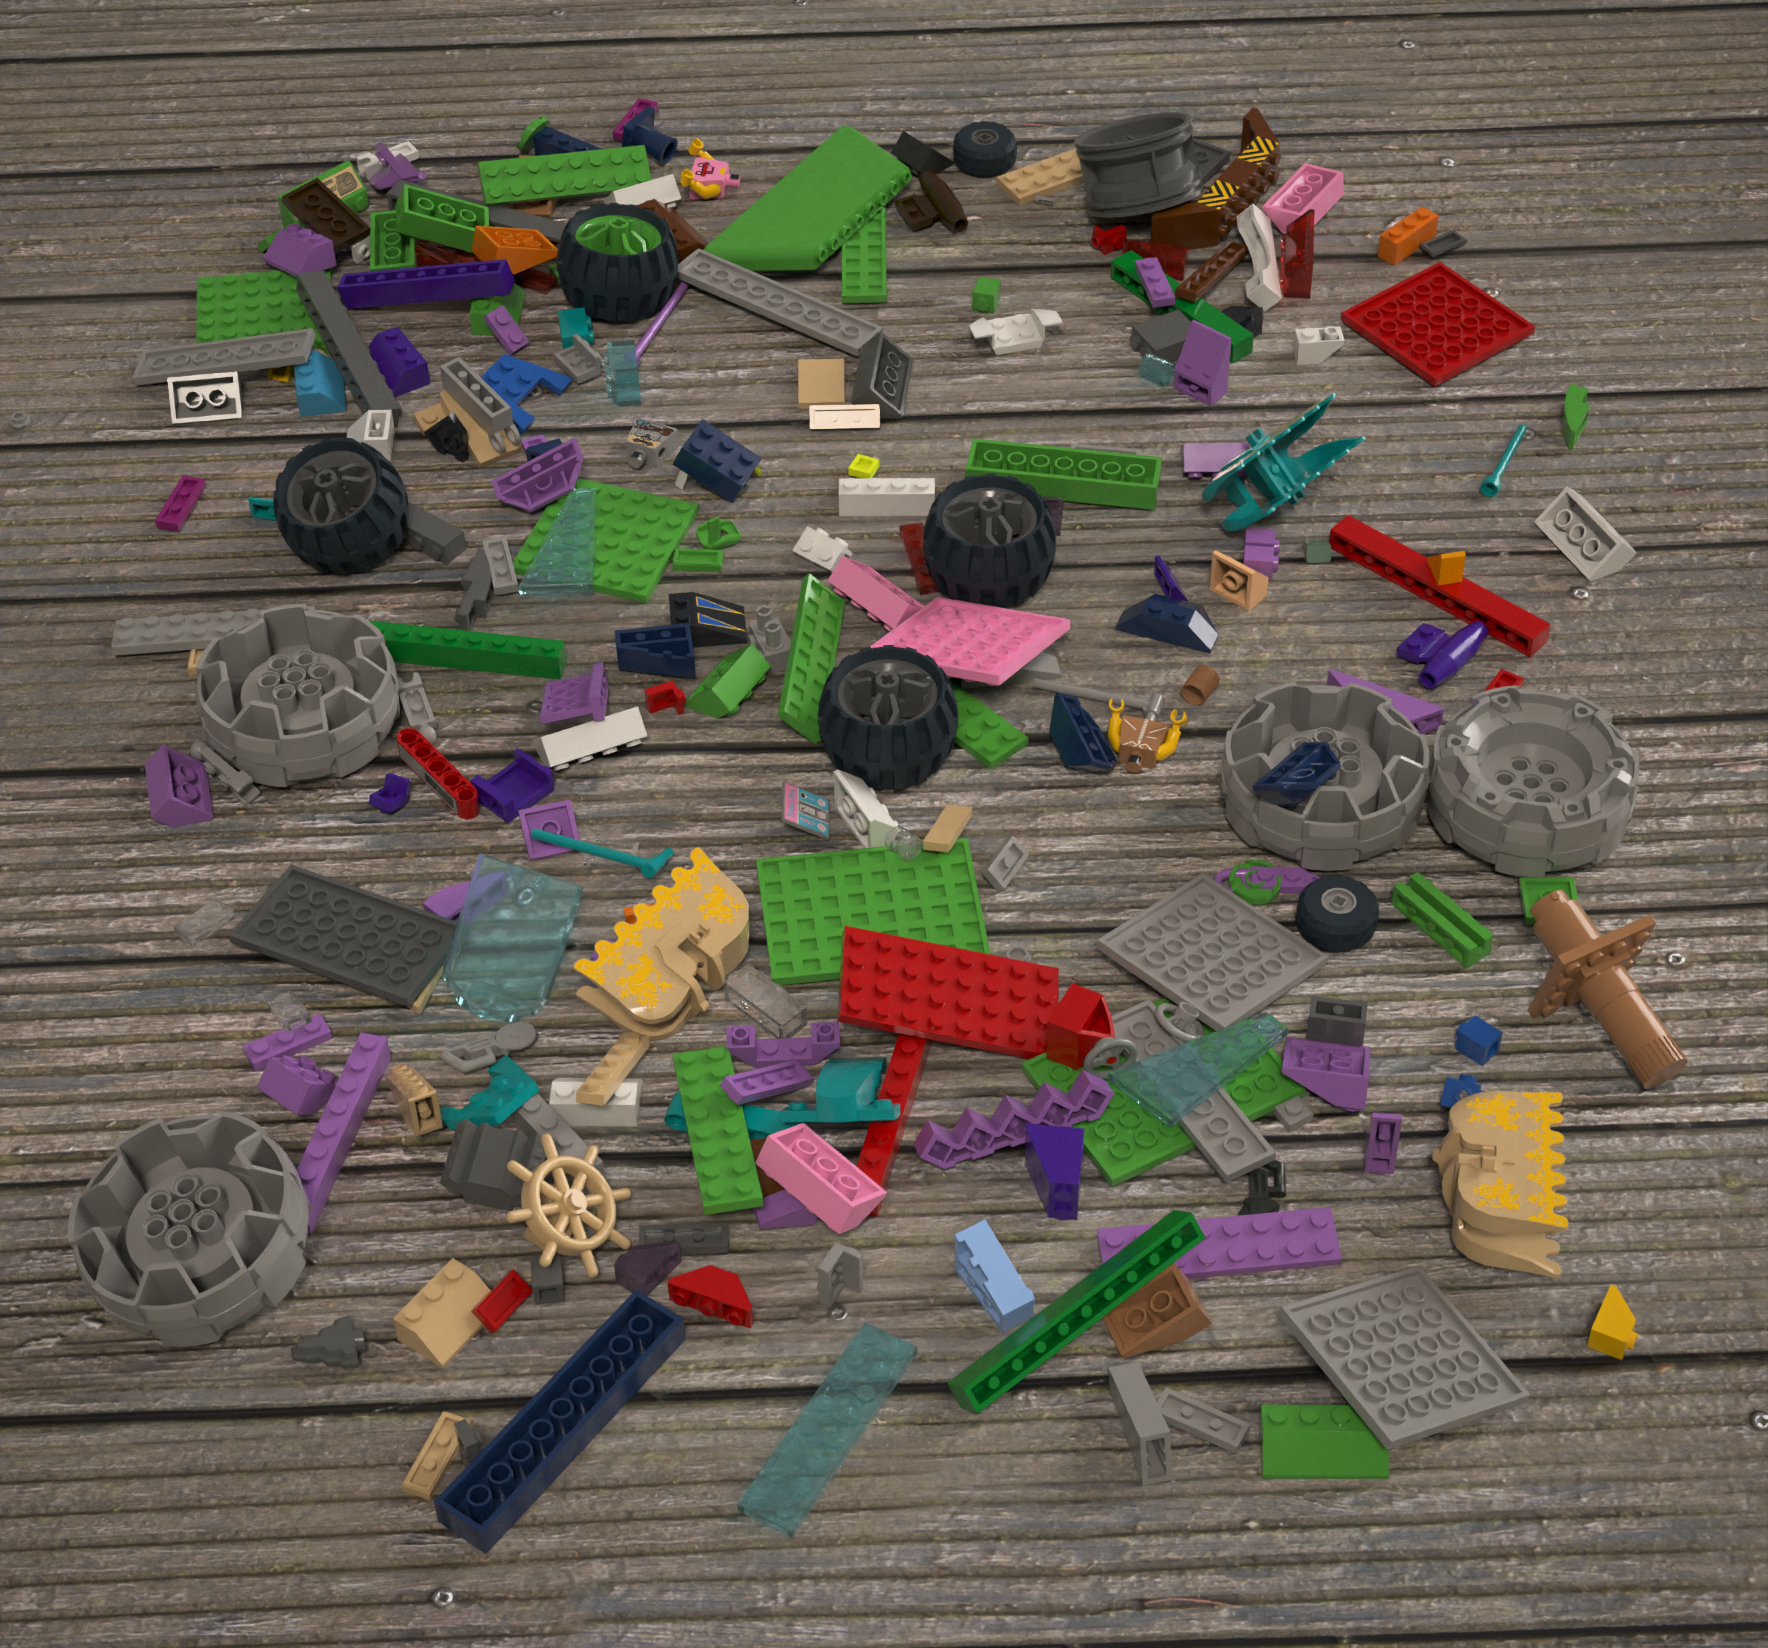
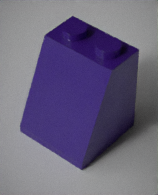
[1025,1123,1085,1220]

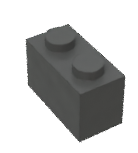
[1306,996,1368,1046]

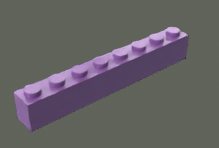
[297,1032,391,1235]

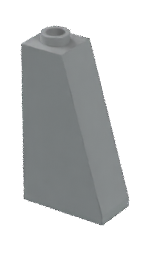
[1108,1361,1173,1486]

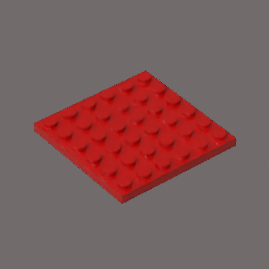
[1341,262,1535,386]

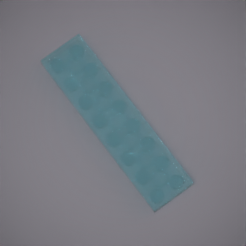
[737,1322,917,1538]

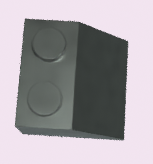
[891,131,954,176]

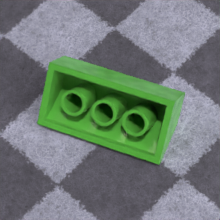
[1259,1405,1389,1479]

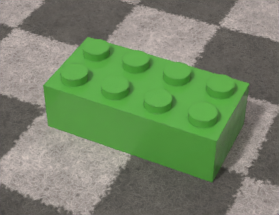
[396,184,489,253]
[370,210,419,271]

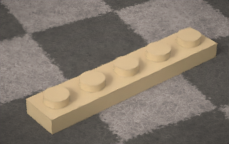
[576,1032,650,1106]

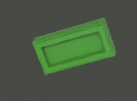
[672,548,724,572]

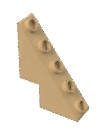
[385,1063,443,1137]

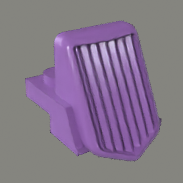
[368,142,427,190]

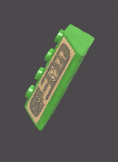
[278,161,369,229]

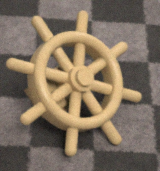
[506,1133,631,1278]

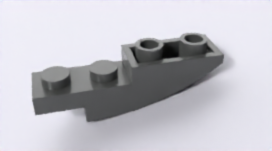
[455,548,492,631]

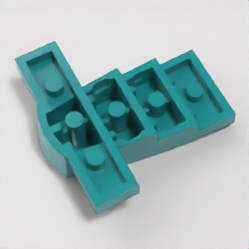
[781,1057,901,1123]

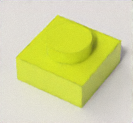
[848,454,880,479]

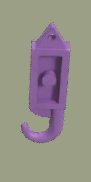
[1214,866,1320,894]

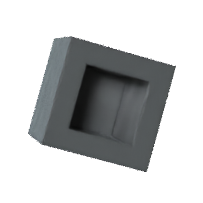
[530,1255,565,1305]

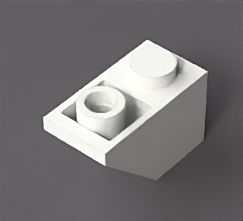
[1293,326,1345,365]

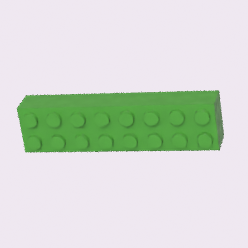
[966,438,1162,510]

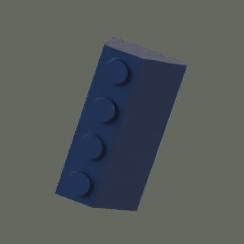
[533,126,602,156]

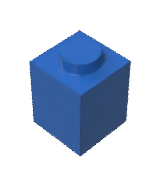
[1455,1015,1503,1067]

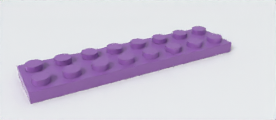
[1097,1207,1342,1279]

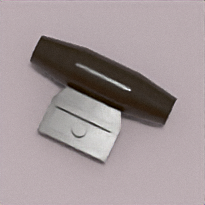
[895,171,968,233]

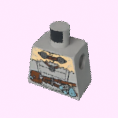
[626,418,679,469]

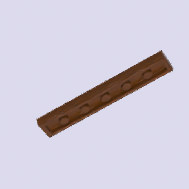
[1175,240,1249,302]

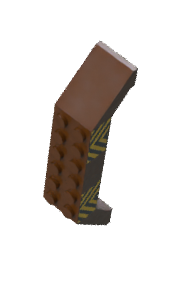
[1150,107,1281,254]

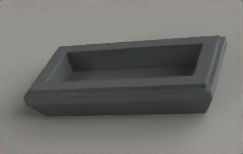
[1419,230,1468,259]

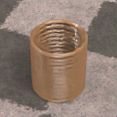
[1181,665,1220,705]

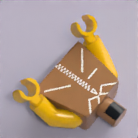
[1108,698,1188,773]

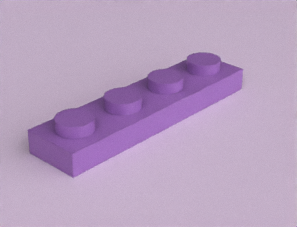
[719,1060,814,1105]

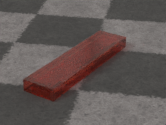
[899,522,941,595]

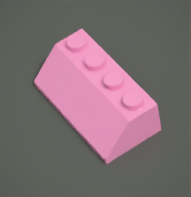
[1263,163,1344,238]
[828,556,924,631]
[755,1123,887,1234]

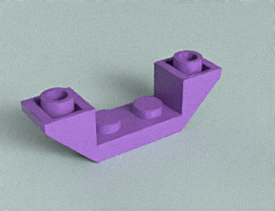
[726,1022,840,1068]

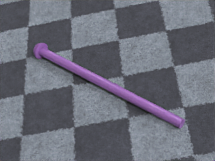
[624,281,690,368]

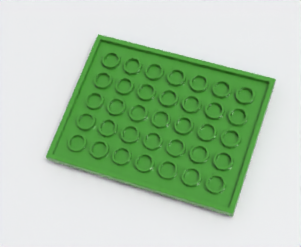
[1022,997,1306,1187]

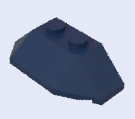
[1115,594,1218,654]
[1049,692,1117,772]
[1252,742,1341,807]

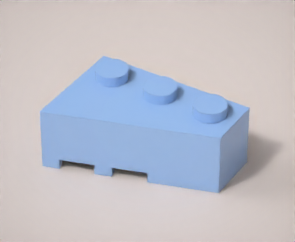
[955,1219,1035,1333]

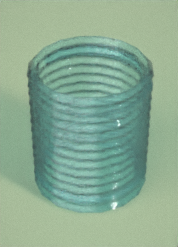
[1138,353,1176,387]

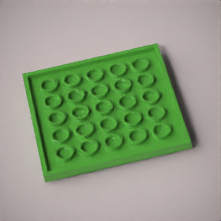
[196,268,332,355]
[513,478,699,603]

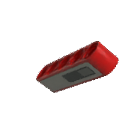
[397,728,480,820]

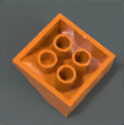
[472,226,558,274]

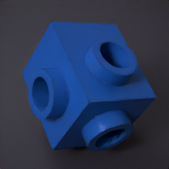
[1440,1073,1486,1108]

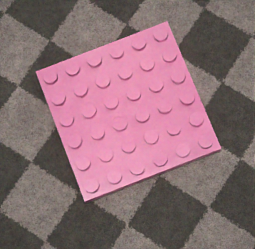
[870,597,1070,686]

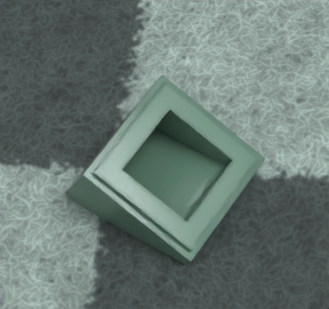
[1302,539,1331,563]

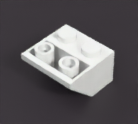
[347,410,395,462]

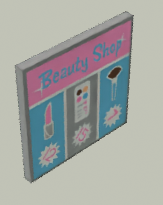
[781,782,829,840]

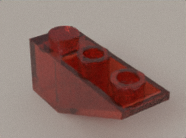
[1122,239,1189,281]

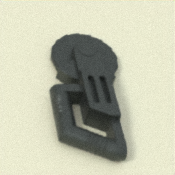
[1238,1160,1286,1216]

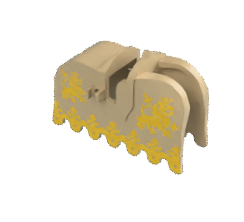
[573,847,749,1041]
[1432,1091,1569,1278]

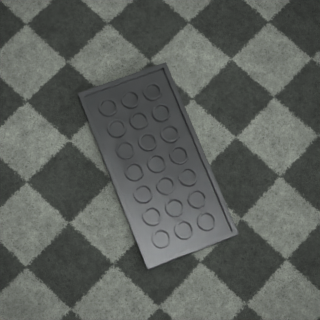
[228,864,470,1007]

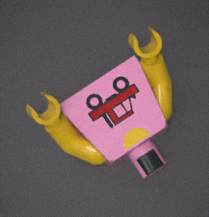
[680,138,740,199]

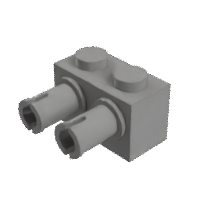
[747,605,791,674]

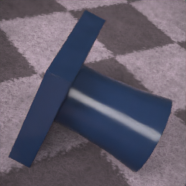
[622,106,678,165]

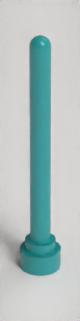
[1480,424,1527,497]

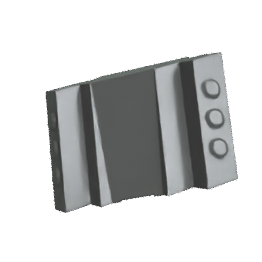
[440,1119,546,1211]

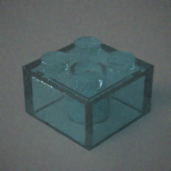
[603,340,641,408]

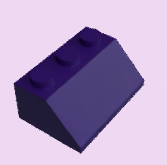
[368,327,430,398]

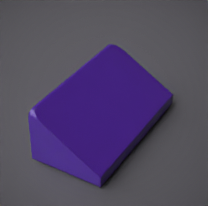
[1154,555,1188,601]

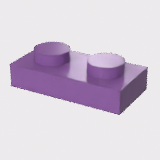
[483,305,530,355]

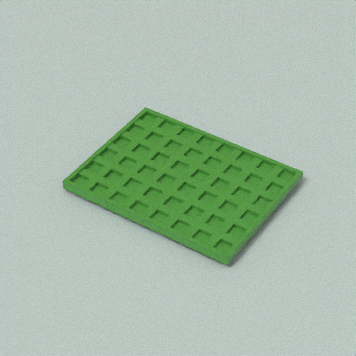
[756,838,991,986]

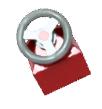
[1046,983,1138,1080]

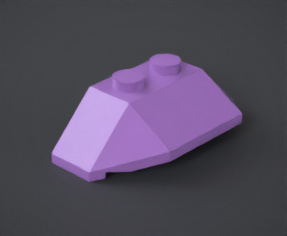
[491,438,584,512]

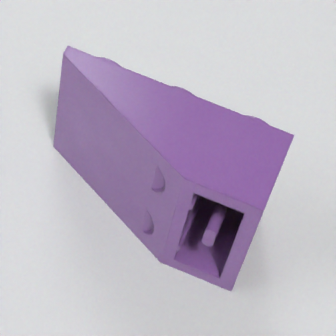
[1174,320,1231,407]

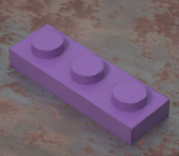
[1135,257,1175,308]
[243,1013,333,1071]

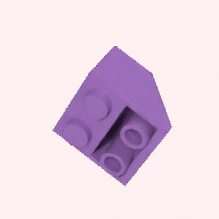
[256,1055,338,1115]

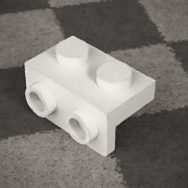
[792,526,853,573]

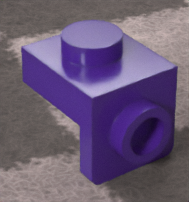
[369,773,410,813]

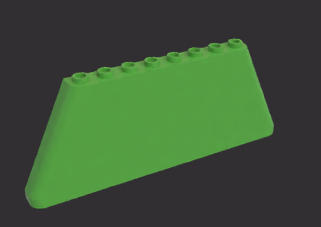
[704,125,911,271]

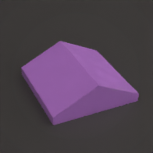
[518,800,580,861]

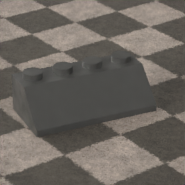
[851,331,913,419]

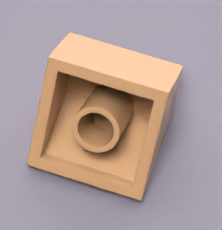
[1210,550,1269,611]

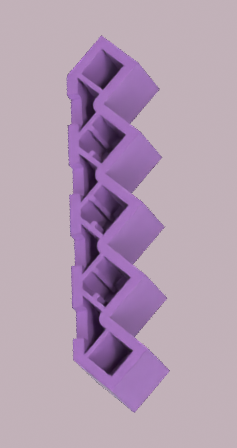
[914,1069,1114,1169]

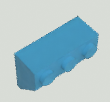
[294,350,347,417]

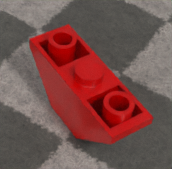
[668,1265,753,1329]

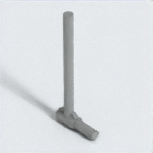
[1033,678,1165,721]

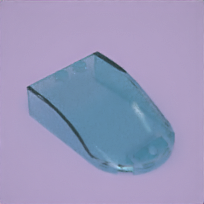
[443,853,583,1022]

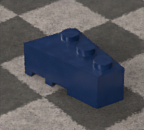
[615,623,696,679]

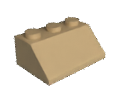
[393,1258,490,1368]

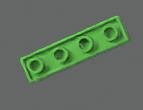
[1391,872,1494,969]

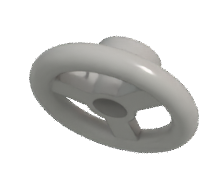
[1155,1002,1205,1043]

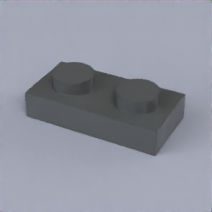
[454,1419,483,1468]

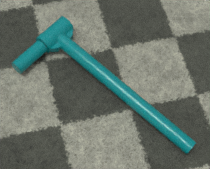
[531,828,674,878]

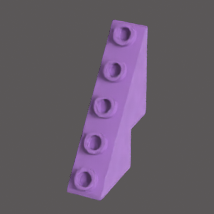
[1327,669,1444,734]

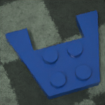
[481,354,573,435]

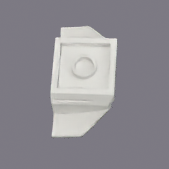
[969,309,1063,355]

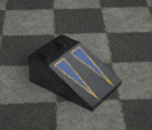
[668,592,748,648]

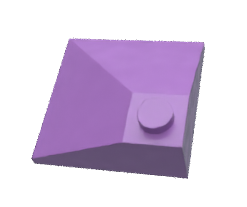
[1282,1037,1371,1111]

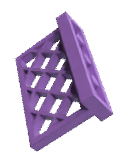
[540,662,609,724]

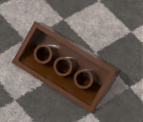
[638,199,709,264]

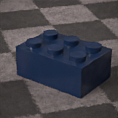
[673,419,762,503]

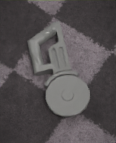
[440,1022,537,1074]

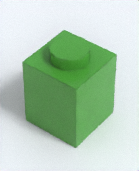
[972,276,1001,314]

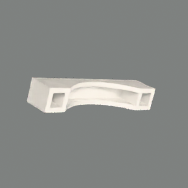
[1236,204,1282,312]

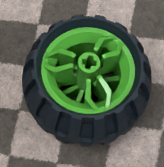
[557,203,678,322]

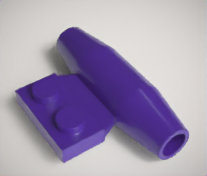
[1397,621,1488,689]

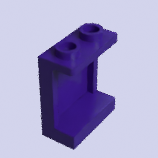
[470,748,554,823]

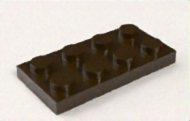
[282,178,370,253]

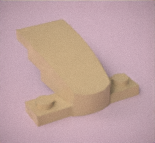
[413,389,522,468]

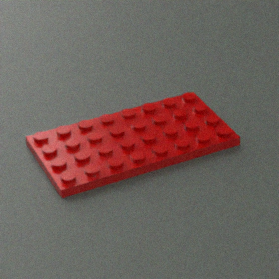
[837,926,1059,1059]

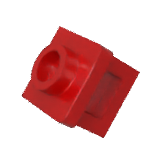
[1091,225,1127,255]
[644,680,686,715]

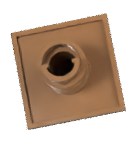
[1528,890,1688,1089]

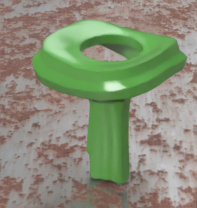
[696,516,742,550]

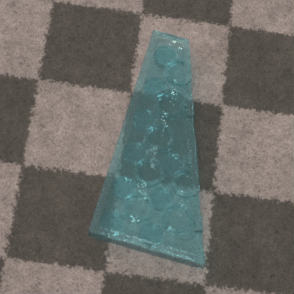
[518,488,597,594]
[1108,1012,1288,1128]

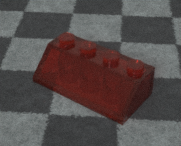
[1279,209,1315,299]

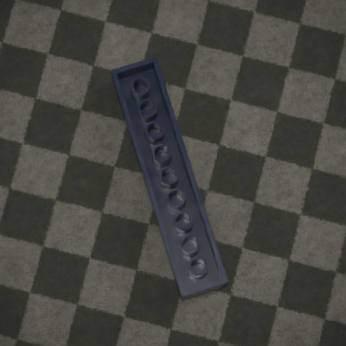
[434,1290,685,1554]

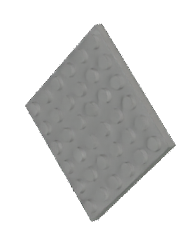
[1096,873,1329,1036]
[1278,1265,1530,1450]

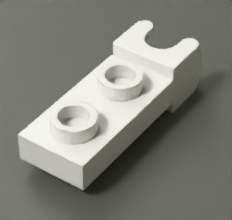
[357,141,419,180]

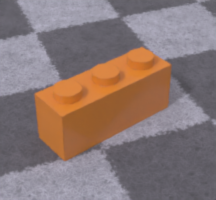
[1378,206,1439,266]

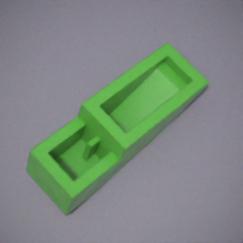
[1562,384,1590,450]

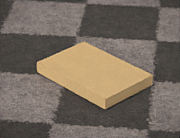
[798,359,845,409]

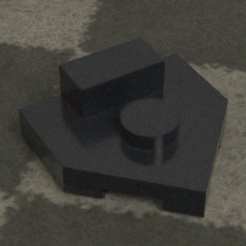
[1221,306,1263,337]
[424,412,469,463]

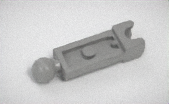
[398,672,437,744]
[190,741,260,805]

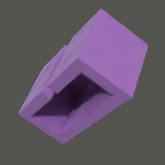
[1243,528,1280,580]

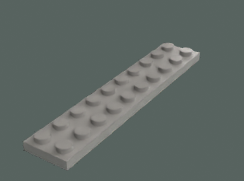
[677,248,883,357]

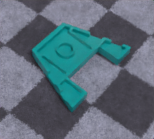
[434,1055,539,1131]

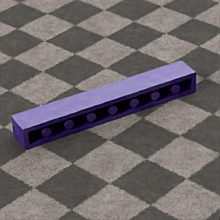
[337,259,515,309]

